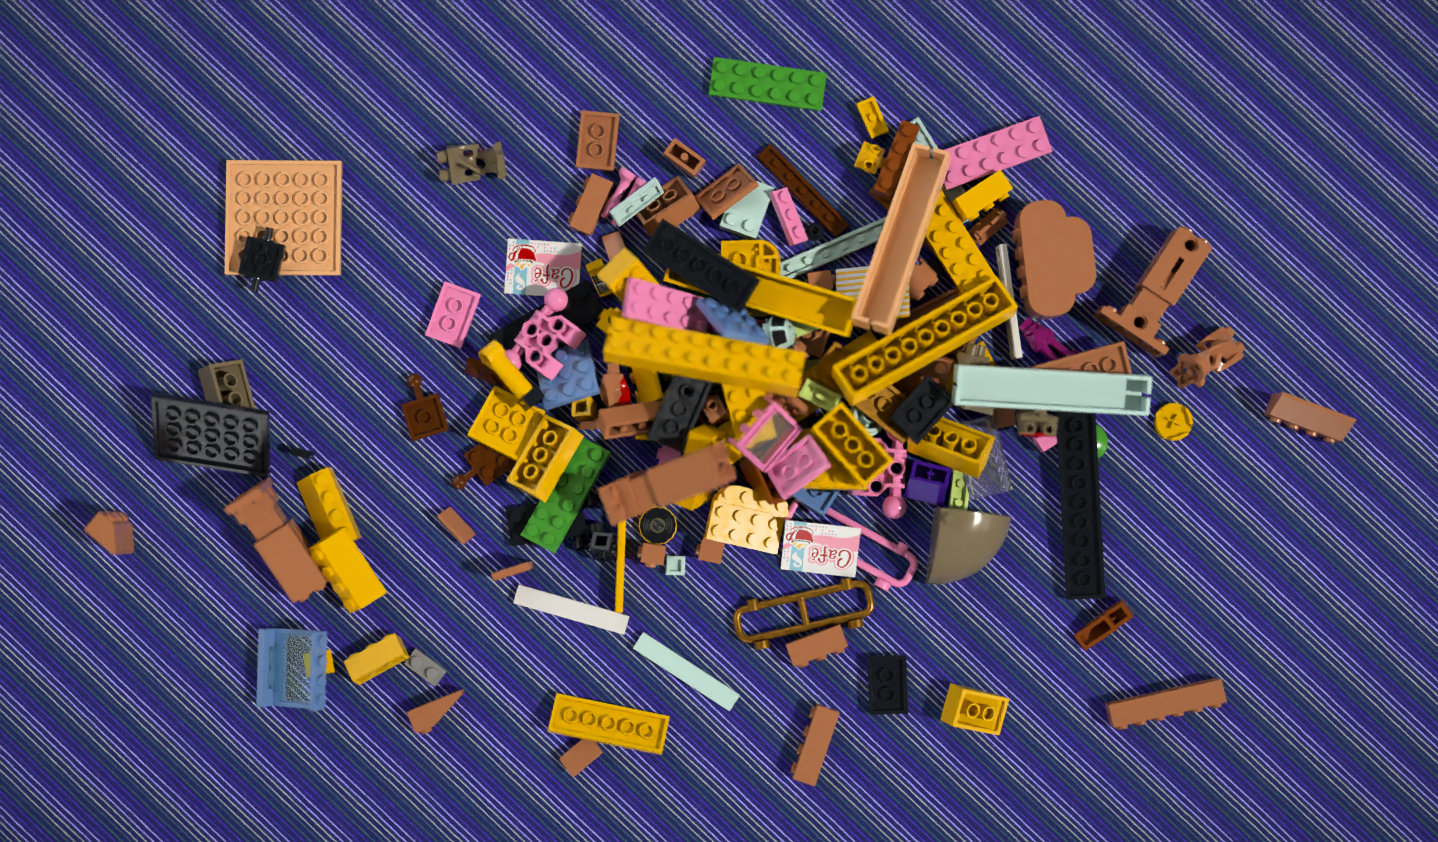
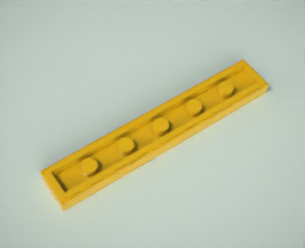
[615,520,626,613]

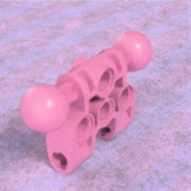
[505,288,587,381]
[848,432,907,519]

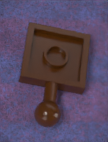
[401,373,450,441]
[452,443,517,490]

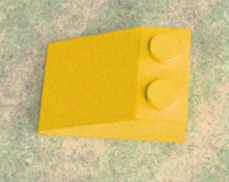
[940,683,1010,735]

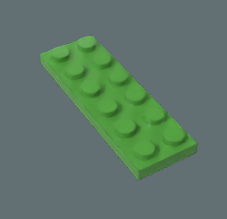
[709,57,827,112]
[521,438,612,554]

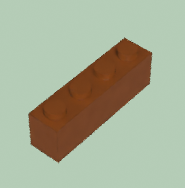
[872,119,920,202]

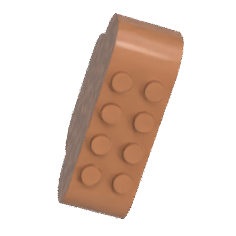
[1012,200,1096,320]

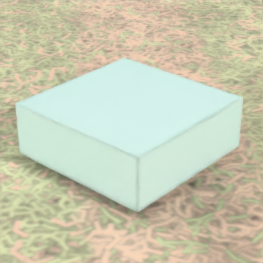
[666,555,685,575]

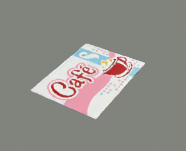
[504,238,582,296]
[781,520,861,577]

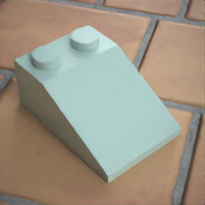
[720,181,775,240]

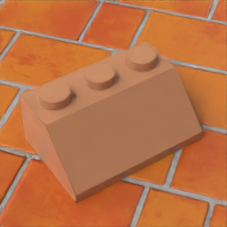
[636,176,701,237]
[84,511,134,555]

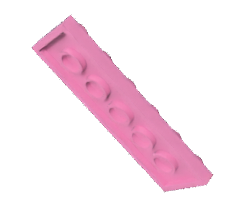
[932,116,1053,191]
[622,277,721,334]

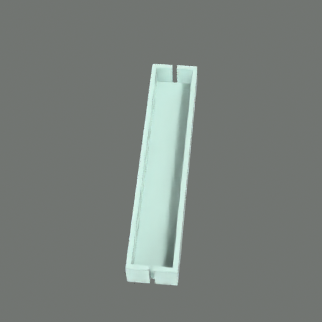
[951,364,1152,416]

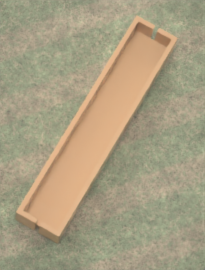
[851,143,951,336]

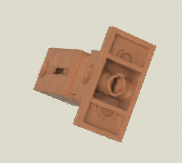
[1093,226,1212,358]
[598,442,736,526]
[224,476,328,603]

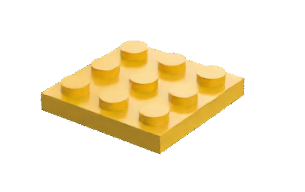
[467,385,546,461]

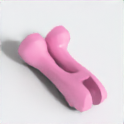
[601,167,647,225]

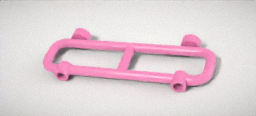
[785,499,918,591]

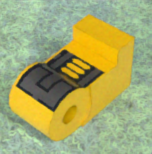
[585,258,613,298]

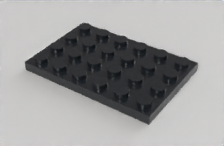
[151,393,271,477]

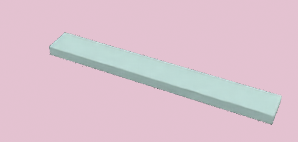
[781,217,887,278]

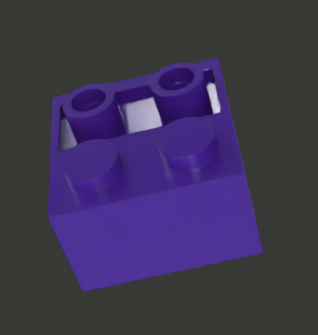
[903,460,952,506]

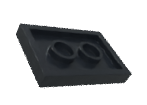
[888,375,953,444]
[867,655,908,715]

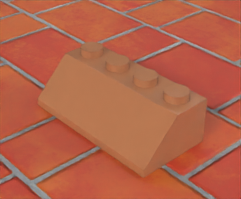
[1264,392,1356,444]

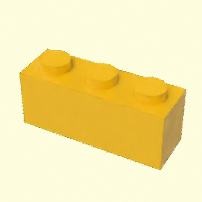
[950,170,1013,223]
[344,633,410,685]

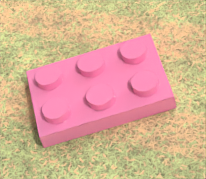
[425,281,481,349]
[767,434,832,500]

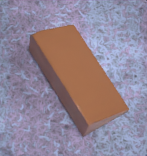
[437,507,475,544]
[559,739,603,778]

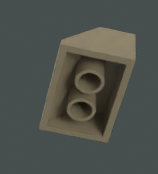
[198,359,256,409]

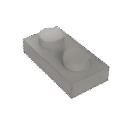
[404,648,447,687]

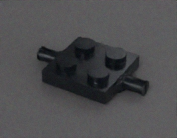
[238,227,286,292]

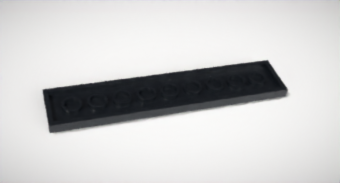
[1056,410,1106,600]

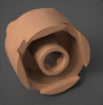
[909,257,939,301]

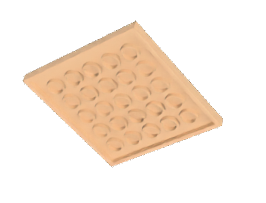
[225,160,343,276]

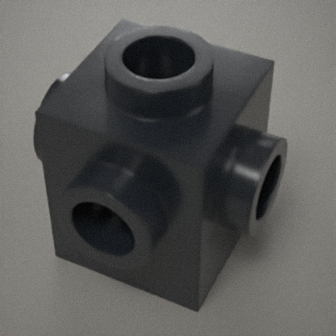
[588,532,617,562]

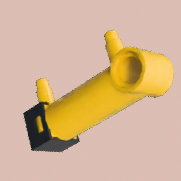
[478,340,544,412]

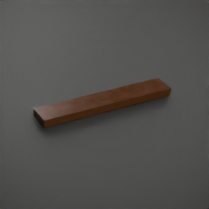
[757,143,850,239]

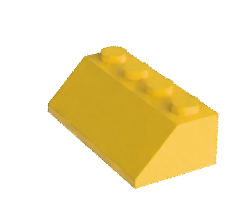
[629,367,663,403]
[907,417,995,478]
[297,467,362,541]
[308,528,387,613]

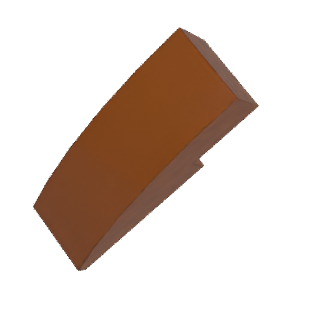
[1074,598,1134,651]

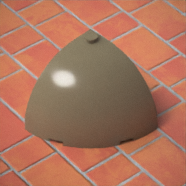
[925,508,1011,584]

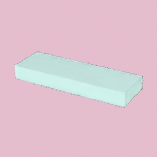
[609,177,664,227]

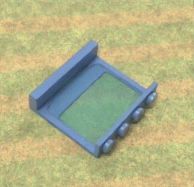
[256,628,327,711]

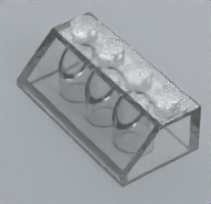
[960,415,1013,500]

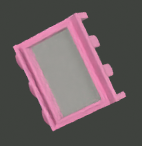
[728,396,803,473]

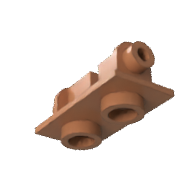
[968,207,1009,246]

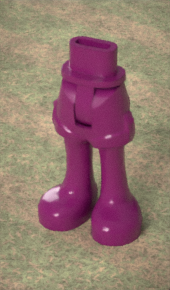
[1018,317,1080,361]

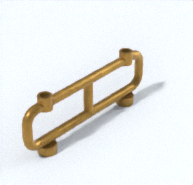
[733,577,874,650]

